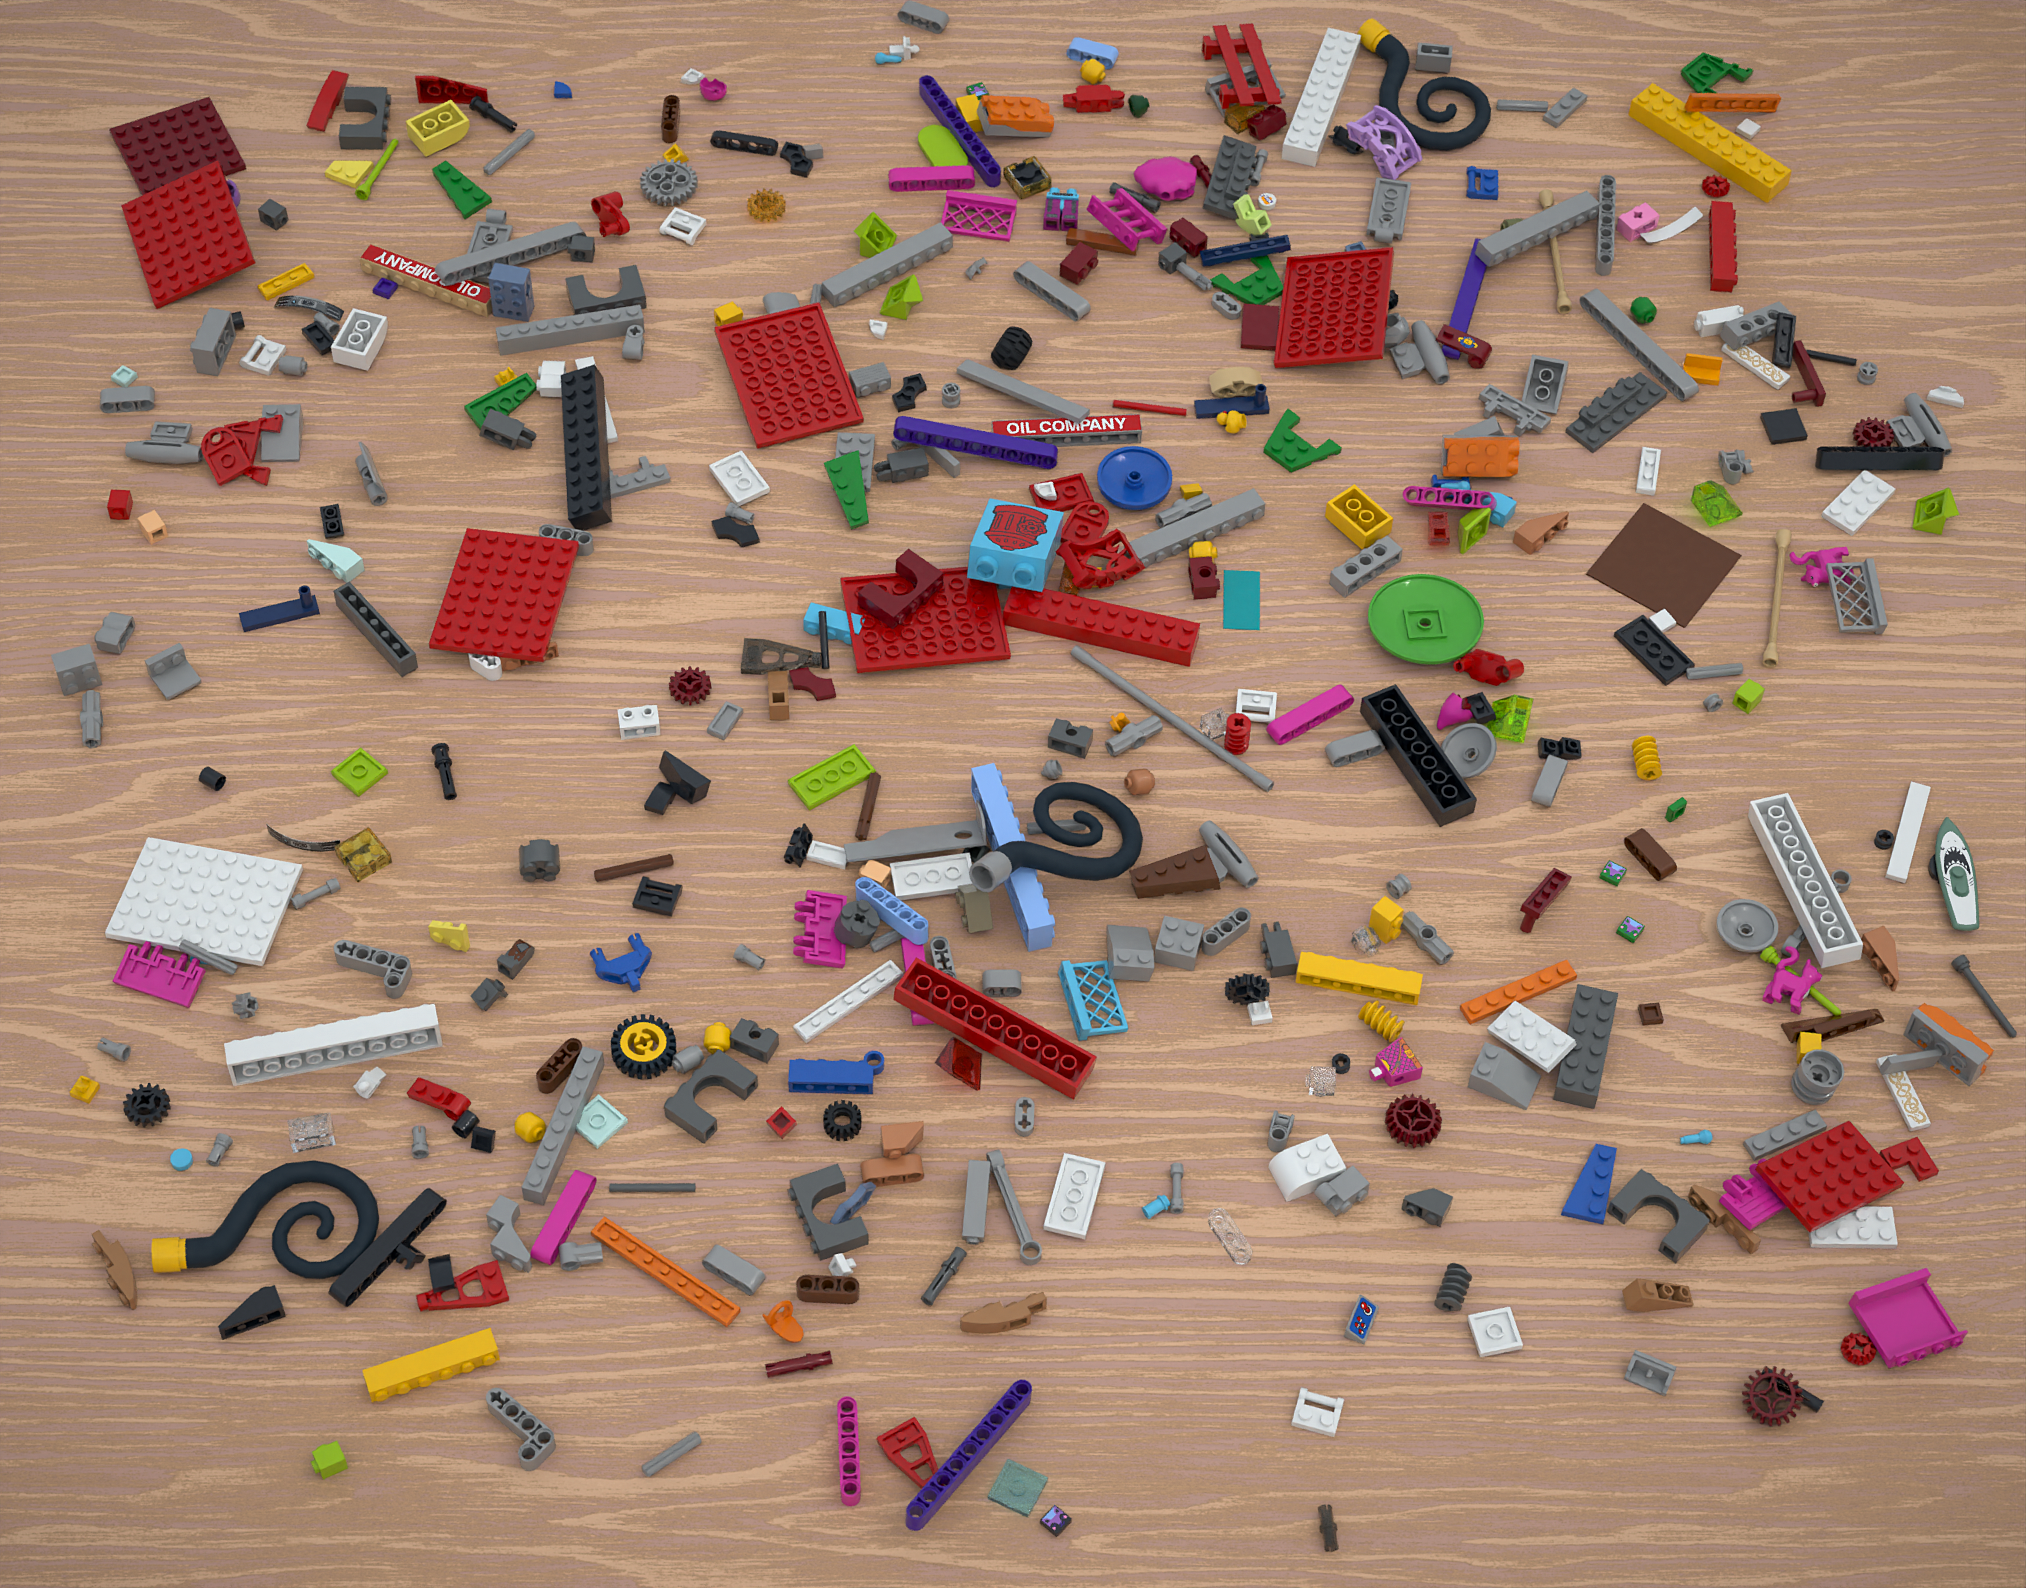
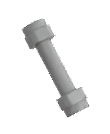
[1249,149,1268,186]
[291,878,341,909]
[1170,1163,1184,1214]

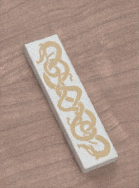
[1721,343,1790,390]
[1876,1054,1931,1132]

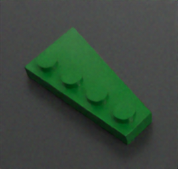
[432,160,492,220]
[464,373,537,431]
[824,450,869,530]

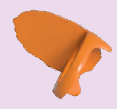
[763,1300,804,1343]

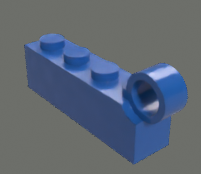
[788,1051,885,1094]

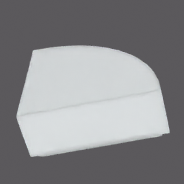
[681,68,705,85]
[869,319,888,340]
[1034,482,1057,500]

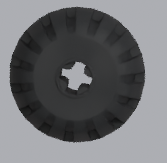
[991,326,1033,370]

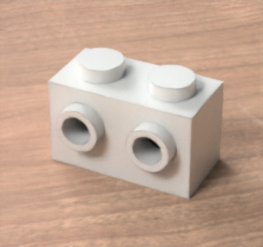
[617,705,660,740]

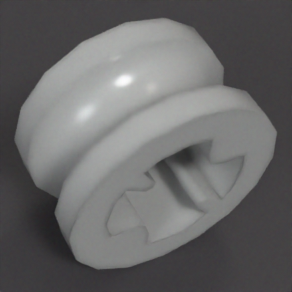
[1703,693,1723,712]

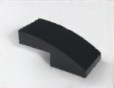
[644,782,676,815]
[428,1254,455,1293]

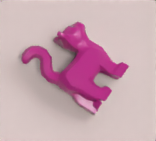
[1789,547,1854,587]
[1762,946,1822,1015]

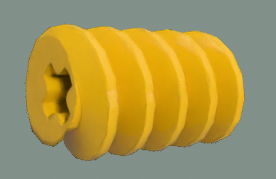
[1632,735,1662,780]
[1358,1000,1405,1043]

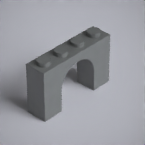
[339,87,392,150]
[565,265,647,315]
[664,1049,758,1144]
[787,1164,869,1261]
[1607,1169,1710,1264]

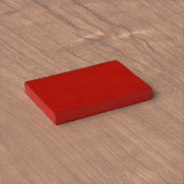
[1029,473,1094,512]

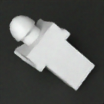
[889,36,920,60]
[353,1067,386,1099]

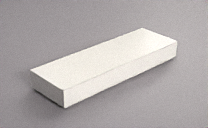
[1636,447,1661,496]

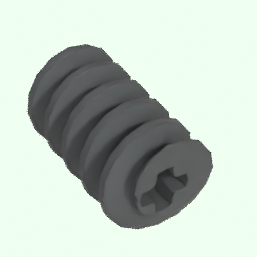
[1434,1263,1472,1311]

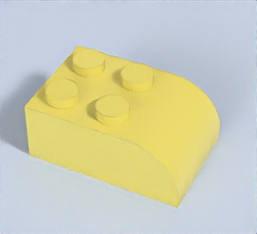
[406,100,470,157]

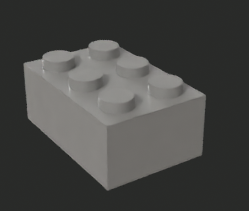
[190,308,236,376]

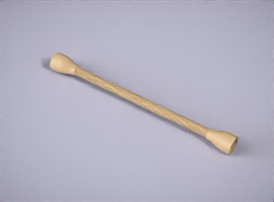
[1539,189,1572,314]
[1762,529,1792,668]

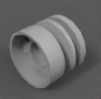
[1791,1049,1844,1105]

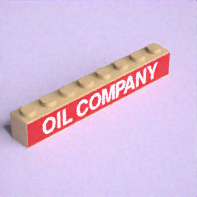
[360,244,493,317]

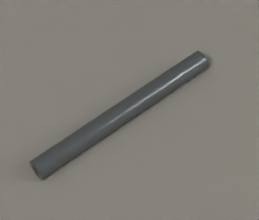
[609,1183,696,1192]

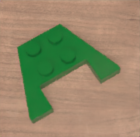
[1681,52,1753,93]
[1210,255,1284,305]
[1263,409,1342,472]

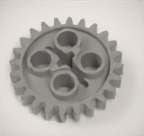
[640,159,698,206]

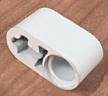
[468,653,502,681]

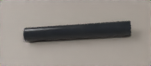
[1806,349,1857,366]
[818,611,830,669]

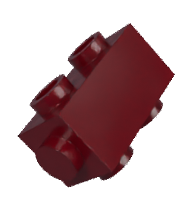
[1246,105,1287,141]
[1169,217,1208,258]

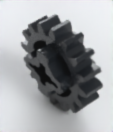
[1225,973,1270,1005]
[123,1083,171,1128]

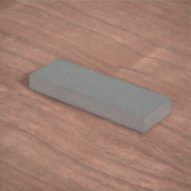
[1879,1049,1942,1075]

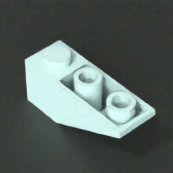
[307,539,365,583]

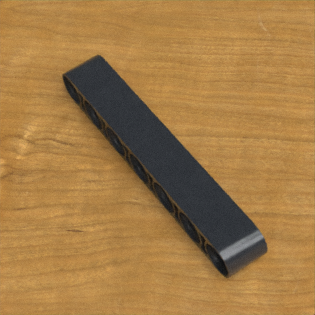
[1815,446,1945,470]
[329,1188,447,1307]

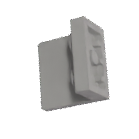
[145,643,201,700]

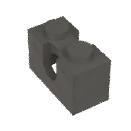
[1048,718,1093,759]
[730,1018,779,1064]

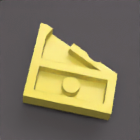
[325,161,374,189]
[428,920,470,952]

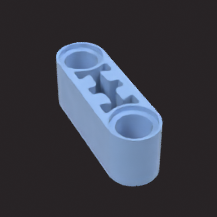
[1066,37,1119,69]

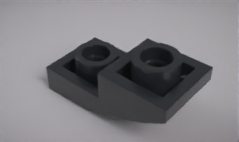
[320,504,344,539]
[1538,737,1582,760]

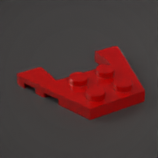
[224,415,284,486]

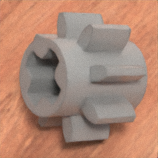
[232,992,259,1019]

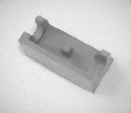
[1624,1350,1677,1396]

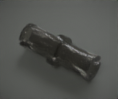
[1318,1504,1339,1552]

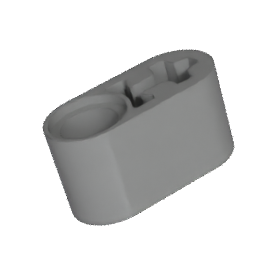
[982,970,1022,997]

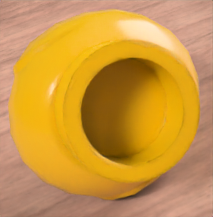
[1216,410,1247,434]

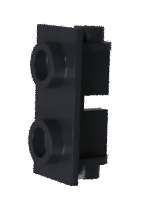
[1328,126,1364,154]
[784,823,813,867]

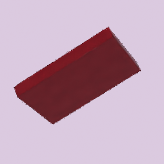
[1241,304,1279,351]

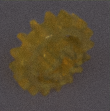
[747,188,786,222]

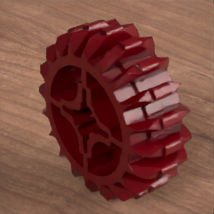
[1385,1093,1442,1148]
[1742,1366,1803,1427]

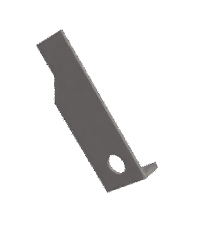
[844,800,987,862]

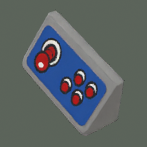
[1344,1295,1379,1345]

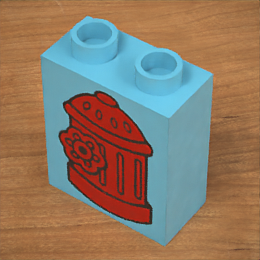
[967,498,1064,592]

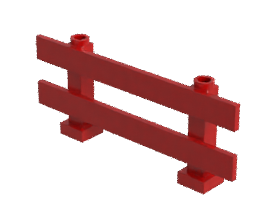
[1202,23,1282,109]

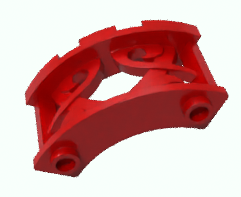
[1055,529,1146,589]

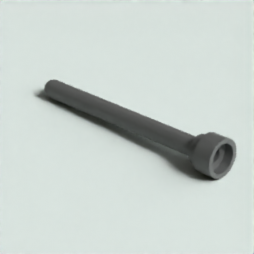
[1951,955,2017,1038]

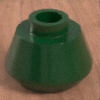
[1128,95,1149,118]

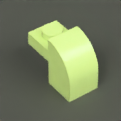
[1233,195,1272,235]

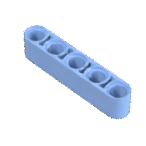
[855,877,929,945]

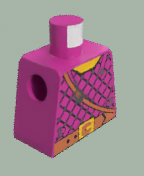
[1369,1038,1423,1087]

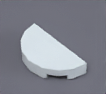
[1926,386,1964,408]

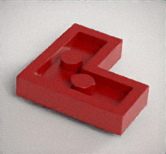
[1879,1137,1939,1182]

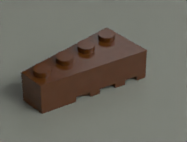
[1129,845,1221,899]

